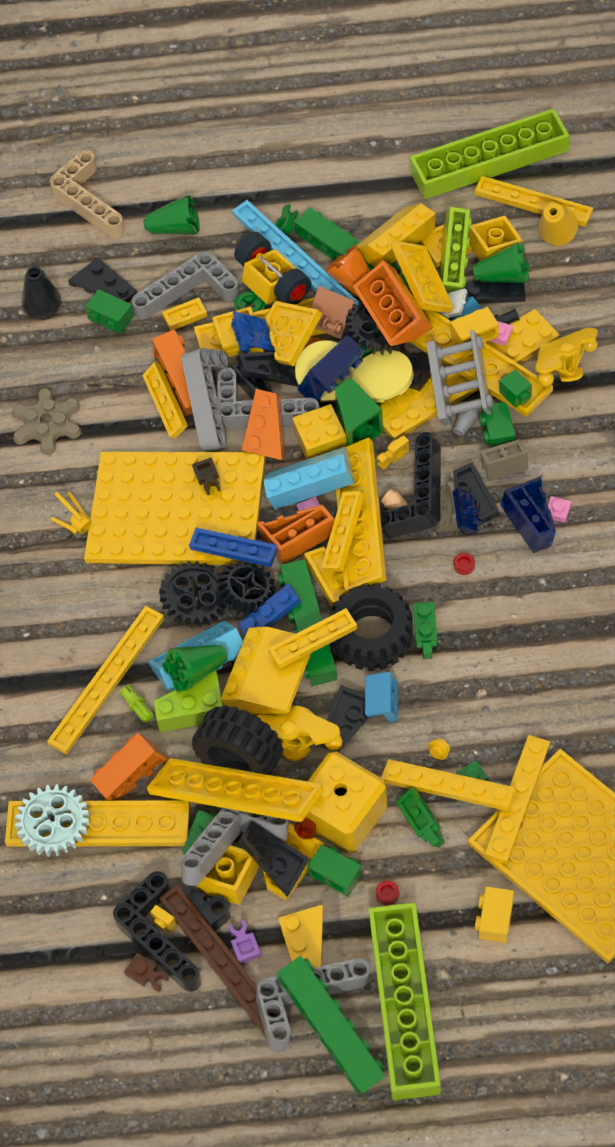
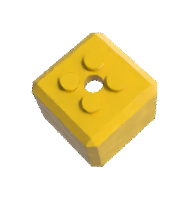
[300,752,387,854]

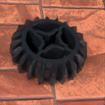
[217,561,276,617]

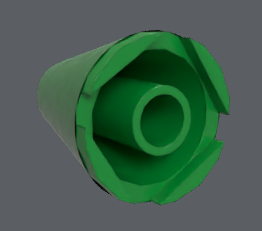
[143,195,200,235]

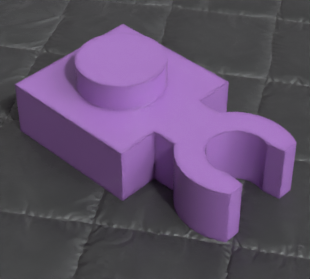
[229,920,261,964]

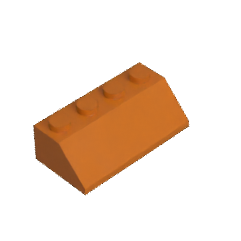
[353,260,432,346]

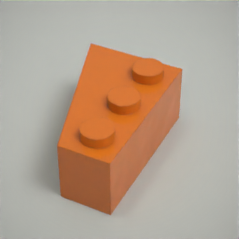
[242,389,286,461]
[257,505,334,564]
[90,733,169,801]

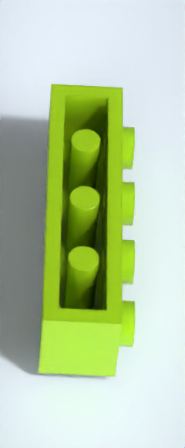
[440,207,471,293]

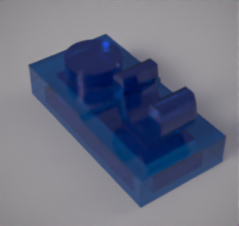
[452,488,481,534]

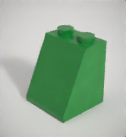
[335,378,383,446]

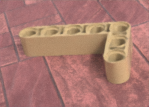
[50,150,125,238]

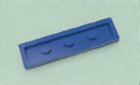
[189,528,278,567]

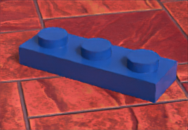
[238,584,302,636]

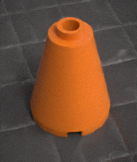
[325,245,370,299]

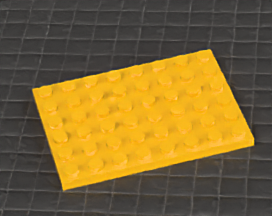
[84,452,266,565]
[468,749,615,964]

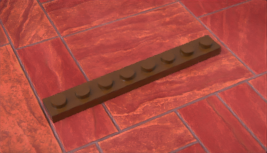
[159,885,280,1039]

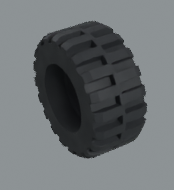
[329,584,413,671]
[192,706,283,775]

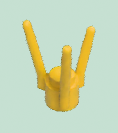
[51,491,92,535]

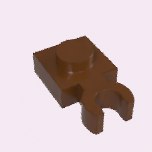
[124,953,169,992]

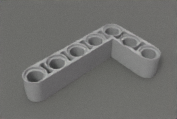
[132,252,239,320]
[182,348,228,452]
[217,368,319,429]
[181,808,288,886]
[256,958,371,1052]

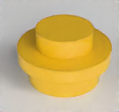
[428,738,450,760]

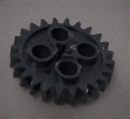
[345,300,405,355]
[159,561,228,627]

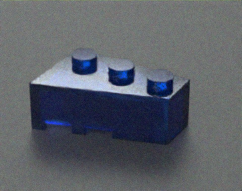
[297,335,366,403]
[500,476,556,553]

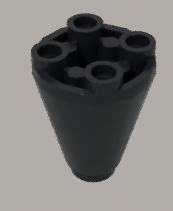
[22,266,62,320]

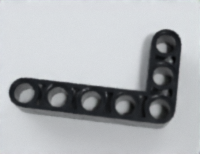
[380,432,441,538]
[113,871,201,992]

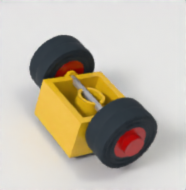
[234,232,312,305]

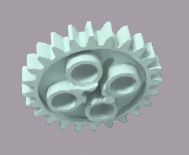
[15,784,90,857]

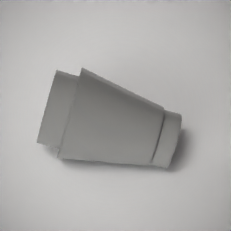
[453,409,479,437]

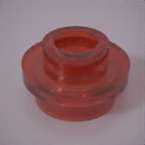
[294,818,317,839]

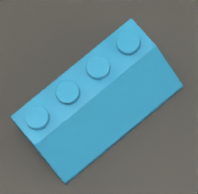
[263,447,354,510]
[148,620,243,692]

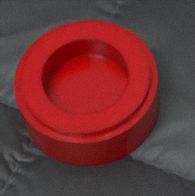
[453,553,475,575]
[376,881,399,905]

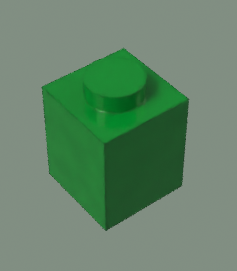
[499,369,532,408]

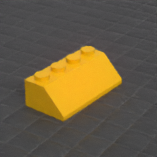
[356,203,436,267]

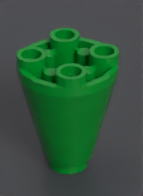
[473,243,530,284]
[162,645,228,692]

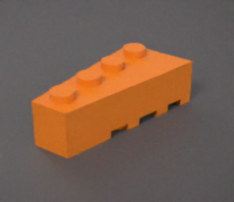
[152,329,193,416]

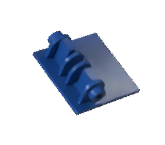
[231,311,275,353]

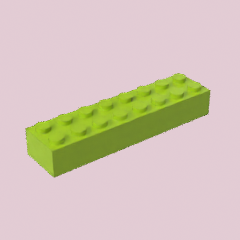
[410,108,570,200]
[369,902,441,1101]

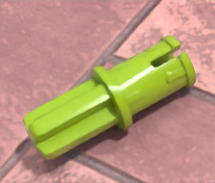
[120,685,153,723]

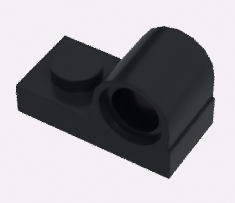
[184,886,230,931]

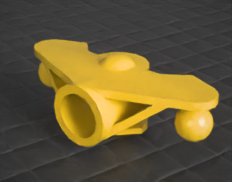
[535,328,598,387]
[256,706,342,761]

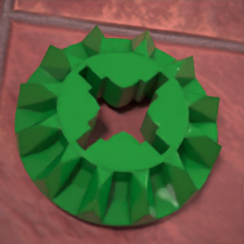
[234,291,266,312]

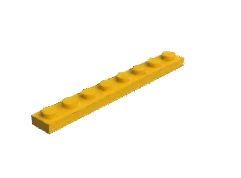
[47,606,164,755]

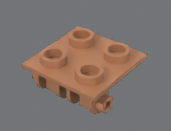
[311,286,355,339]

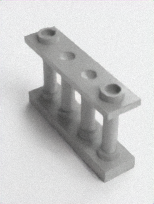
[426,330,494,426]

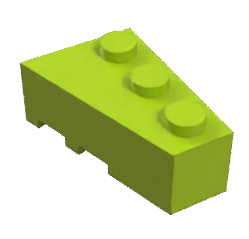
[154,670,223,732]

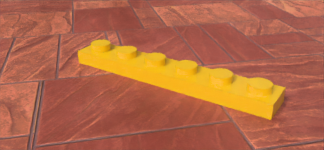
[475,176,593,227]
[485,735,550,864]
[381,759,517,812]

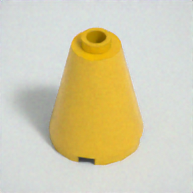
[538,203,578,246]

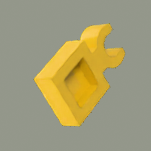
[377,435,409,470]

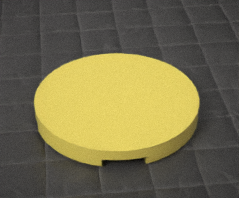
[295,341,356,402]
[352,350,414,403]

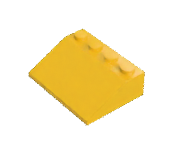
[220,627,311,715]

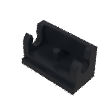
[231,363,273,400]

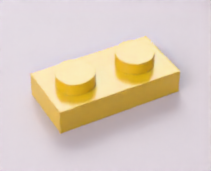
[162,298,207,331]

